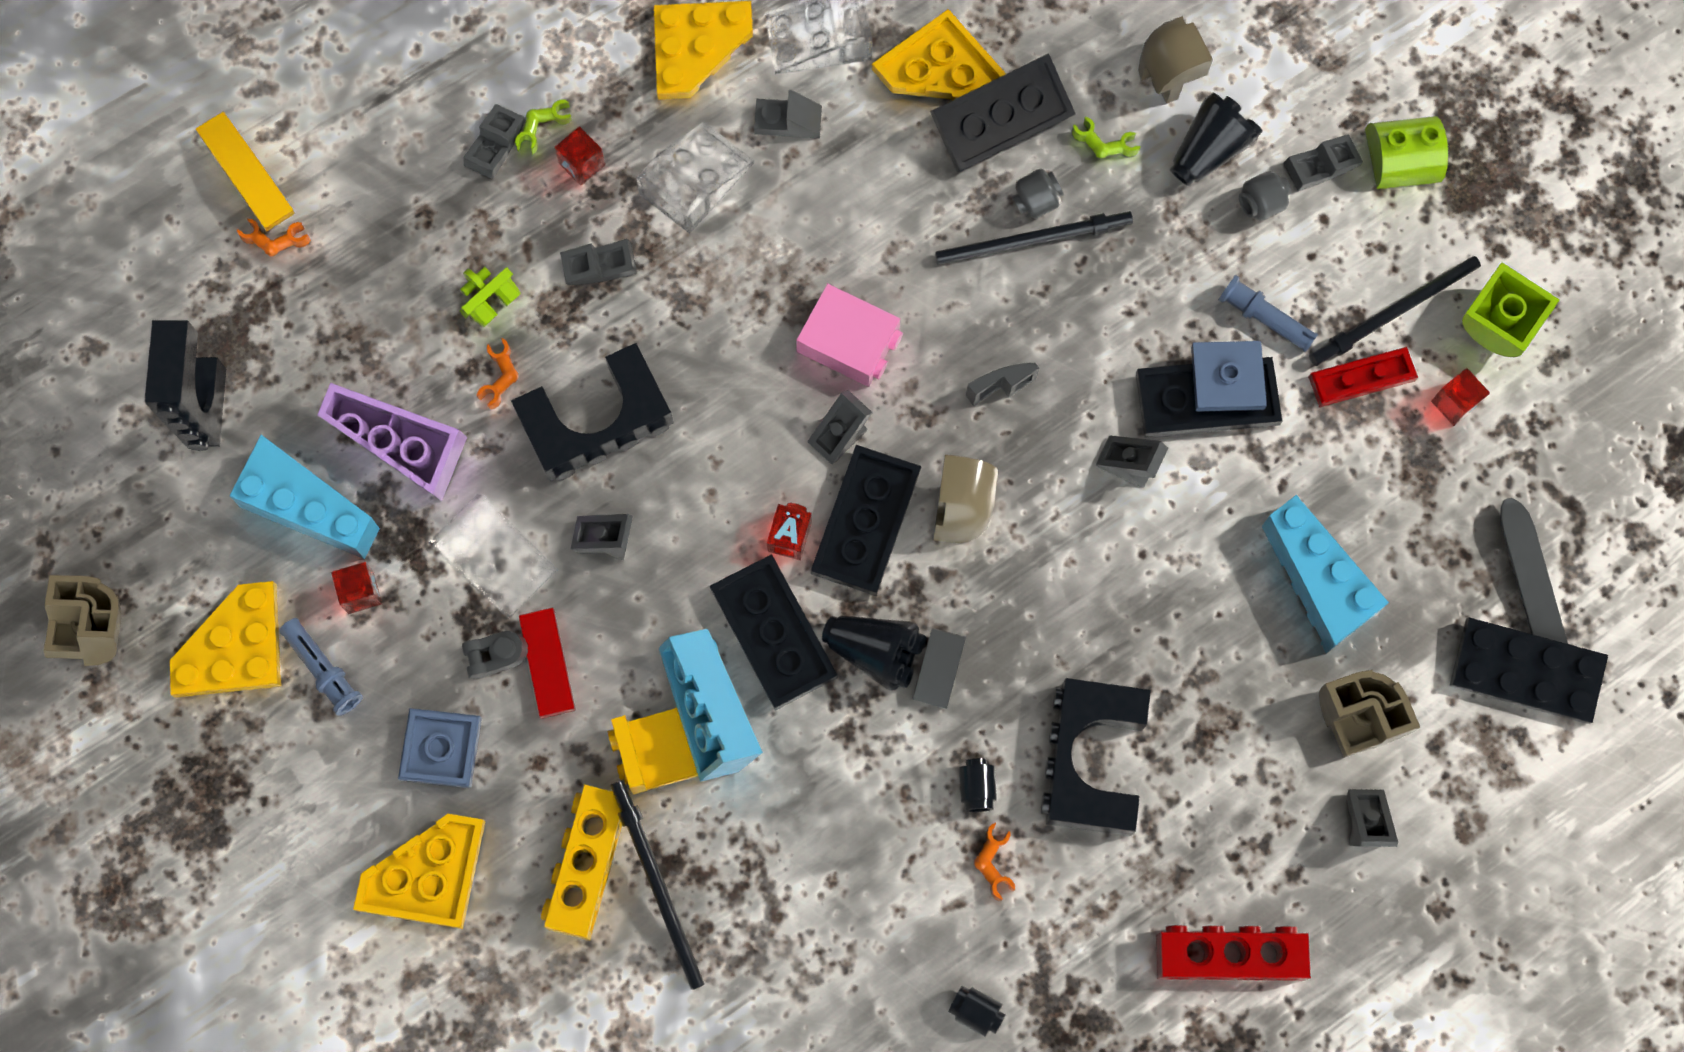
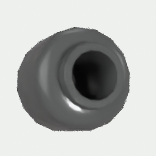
[1012,169,1064,219]
[1239,171,1292,221]

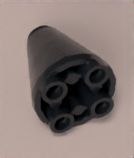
[1170,93,1262,187]
[822,615,926,691]

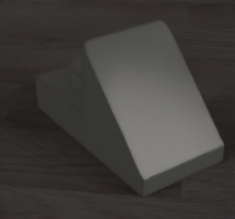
[754,90,822,138]
[807,390,873,464]
[1096,435,1168,487]
[571,514,633,560]
[1346,789,1398,847]

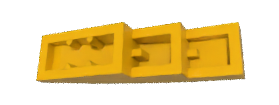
[195,111,295,231]

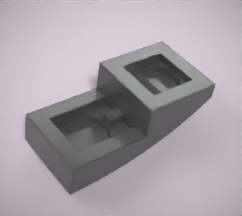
[463,104,525,179]
[1283,134,1363,191]
[560,239,637,285]
[966,363,1039,406]
[913,628,966,709]

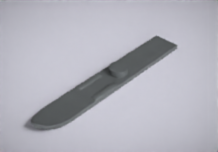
[1500,498,1568,644]

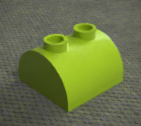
[1365,116,1448,189]
[1462,262,1560,357]

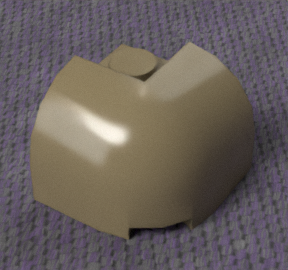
[1138,16,1213,104]
[933,455,998,543]
[43,575,121,666]
[1319,670,1420,758]

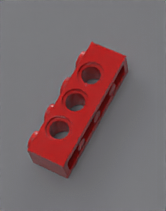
[1156,925,1311,981]

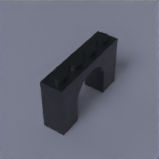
[144,320,226,451]
[511,343,674,481]
[1041,678,1151,836]

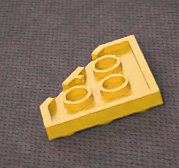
[654,1,753,100]
[872,9,1006,100]
[170,581,281,698]
[353,814,486,929]

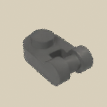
[462,631,528,679]

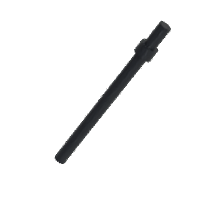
[935,211,1133,265]
[1309,256,1481,366]
[610,779,705,990]

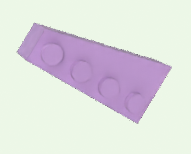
[317,383,467,501]

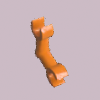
[237,219,311,256]
[477,338,519,410]
[974,822,1015,901]

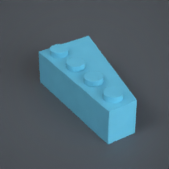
[230,435,380,559]
[1262,495,1389,654]
[659,629,763,782]

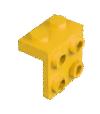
[607,708,698,795]

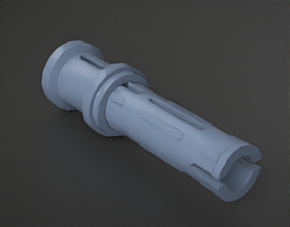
[1218,275,1318,353]
[279,618,363,716]

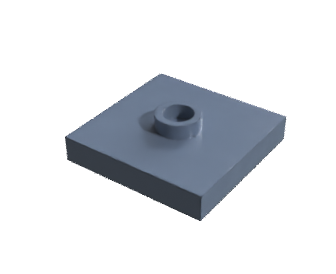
[1191,341,1267,411]
[398,708,482,788]

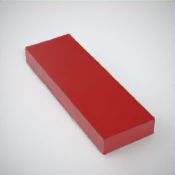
[1308,347,1418,408]
[519,608,576,719]

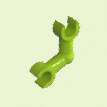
[515,100,572,154]
[1072,117,1141,158]

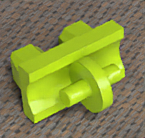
[459,267,521,328]

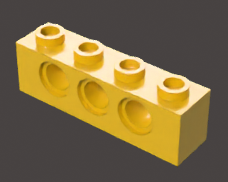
[541,784,622,941]

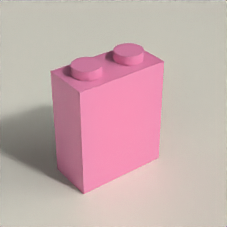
[796,284,903,387]

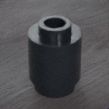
[959,758,997,812]
[948,986,1006,1037]

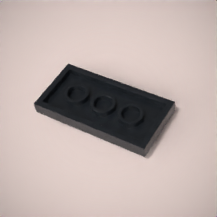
[930,54,1076,172]
[1136,357,1283,438]
[811,445,921,596]
[710,554,838,711]
[1450,617,1608,724]

